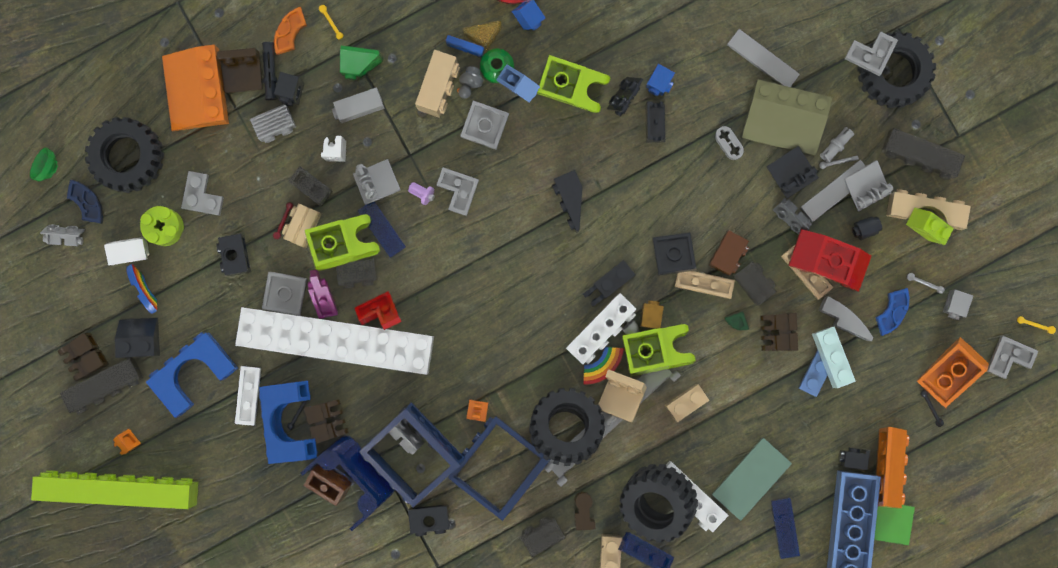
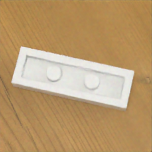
[235,366,261,426]

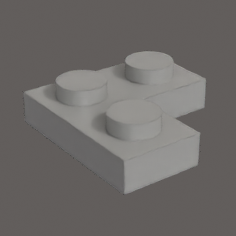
[845,32,898,76]
[437,168,479,216]
[181,171,224,216]
[987,336,1038,379]

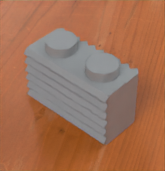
[250,104,296,143]

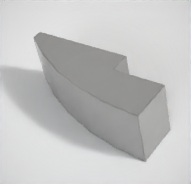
[818,296,873,341]

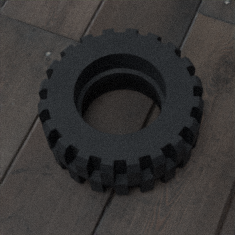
[858,31,936,108]
[85,117,164,193]
[529,388,605,466]
[619,464,698,542]

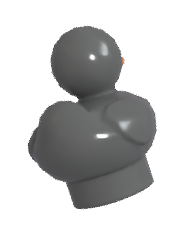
[457,66,483,99]

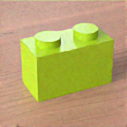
[906,208,954,245]

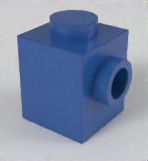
[512,0,546,30]
[646,64,675,96]

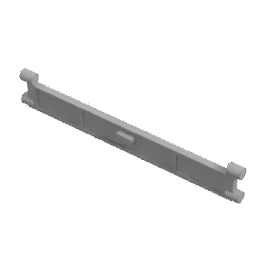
[544,369,681,487]

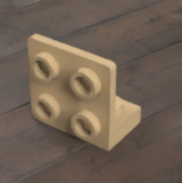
[598,369,647,423]

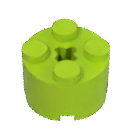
[140,206,184,246]

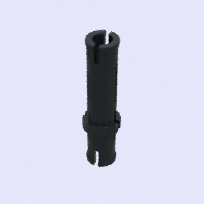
[262,42,278,101]

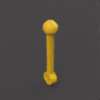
[319,5,343,40]
[1017,316,1056,334]

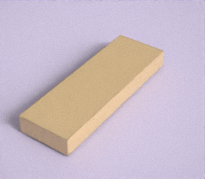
[781,245,833,300]
[674,271,735,299]

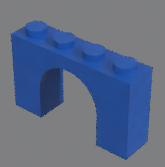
[146,332,238,418]
[259,381,317,464]

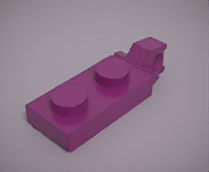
[308,269,338,319]

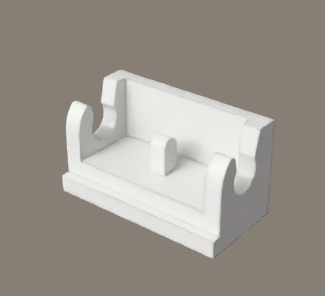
[321,136,346,162]
[104,237,149,265]

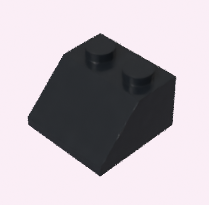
[115,318,160,358]

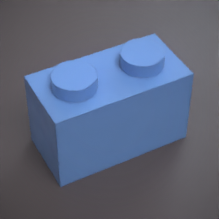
[496,65,540,103]

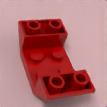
[788,229,871,292]

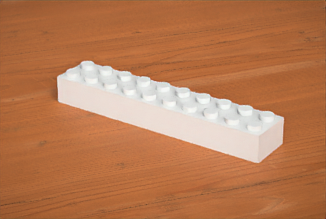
[235,307,434,375]

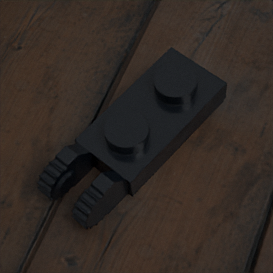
[583,260,635,307]

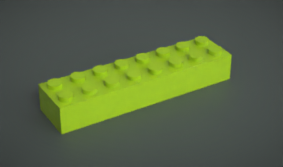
[31,470,198,509]

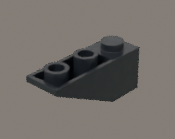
[552,170,583,233]

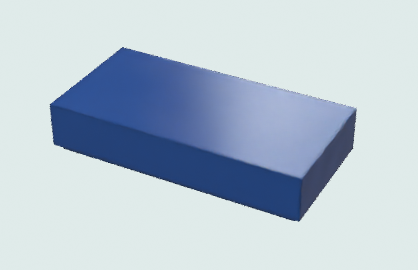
[446,35,485,57]

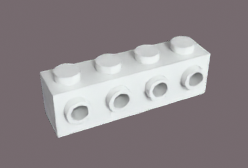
[566,293,636,364]
[666,461,729,532]

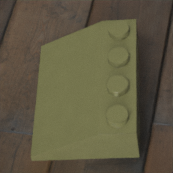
[741,79,833,156]

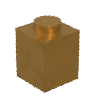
[640,300,664,329]

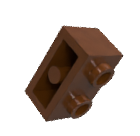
[303,463,352,506]

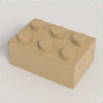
[415,50,460,118]

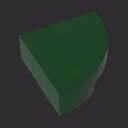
[724,311,749,331]

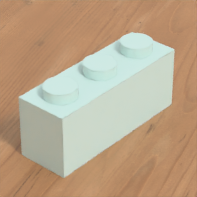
[812,327,856,388]

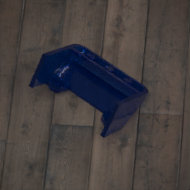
[300,436,394,531]

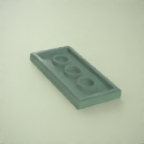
[711,437,792,521]

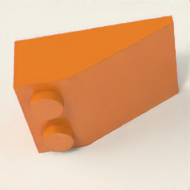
[917,337,989,408]

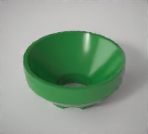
[480,48,514,83]
[30,147,58,182]

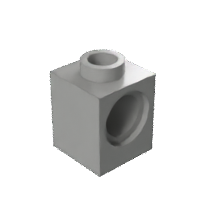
[943,290,973,320]

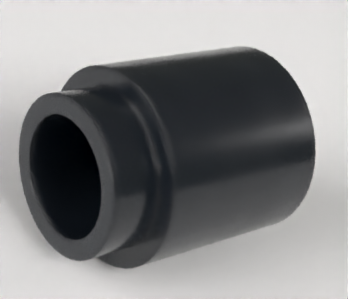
[852,216,882,240]

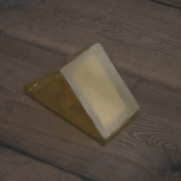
[463,21,502,50]

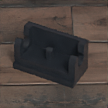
[645,101,666,143]

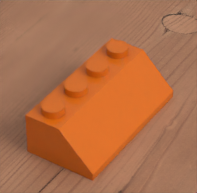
[876,427,909,508]

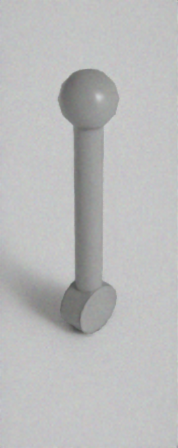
[819,156,859,169]
[907,273,945,294]

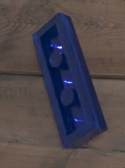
[358,201,406,258]
[771,498,800,559]
[618,532,674,568]

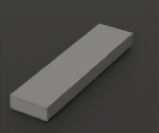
[727,29,800,87]
[800,160,865,222]

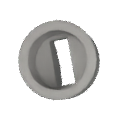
[622,320,639,335]

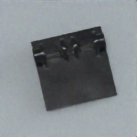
[607,77,643,117]
[766,146,819,199]

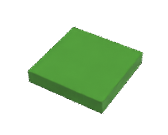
[874,505,915,545]

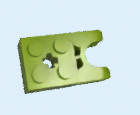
[537,55,611,113]
[305,214,380,271]
[623,324,696,377]

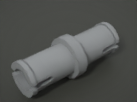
[820,127,854,163]

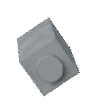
[332,87,385,123]

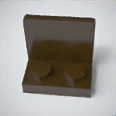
[217,48,263,93]

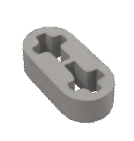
[715,126,744,160]

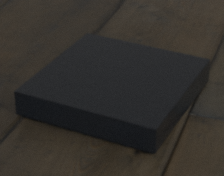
[652,232,697,276]

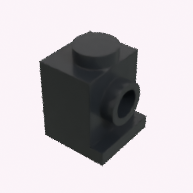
[838,447,870,470]

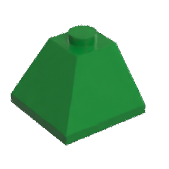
[340,45,383,80]

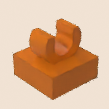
[466,400,488,422]
[113,429,141,455]

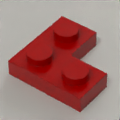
[354,291,402,330]

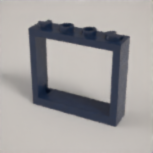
[359,402,465,507]
[448,416,550,521]

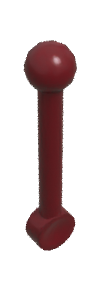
[273,202,293,239]

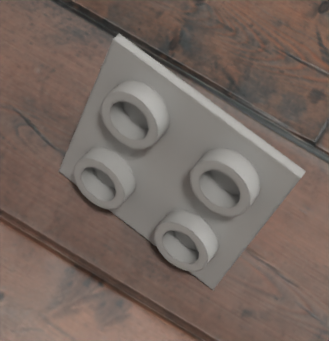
[353,159,400,205]
[844,160,893,212]

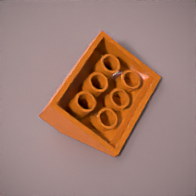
[162,45,229,131]

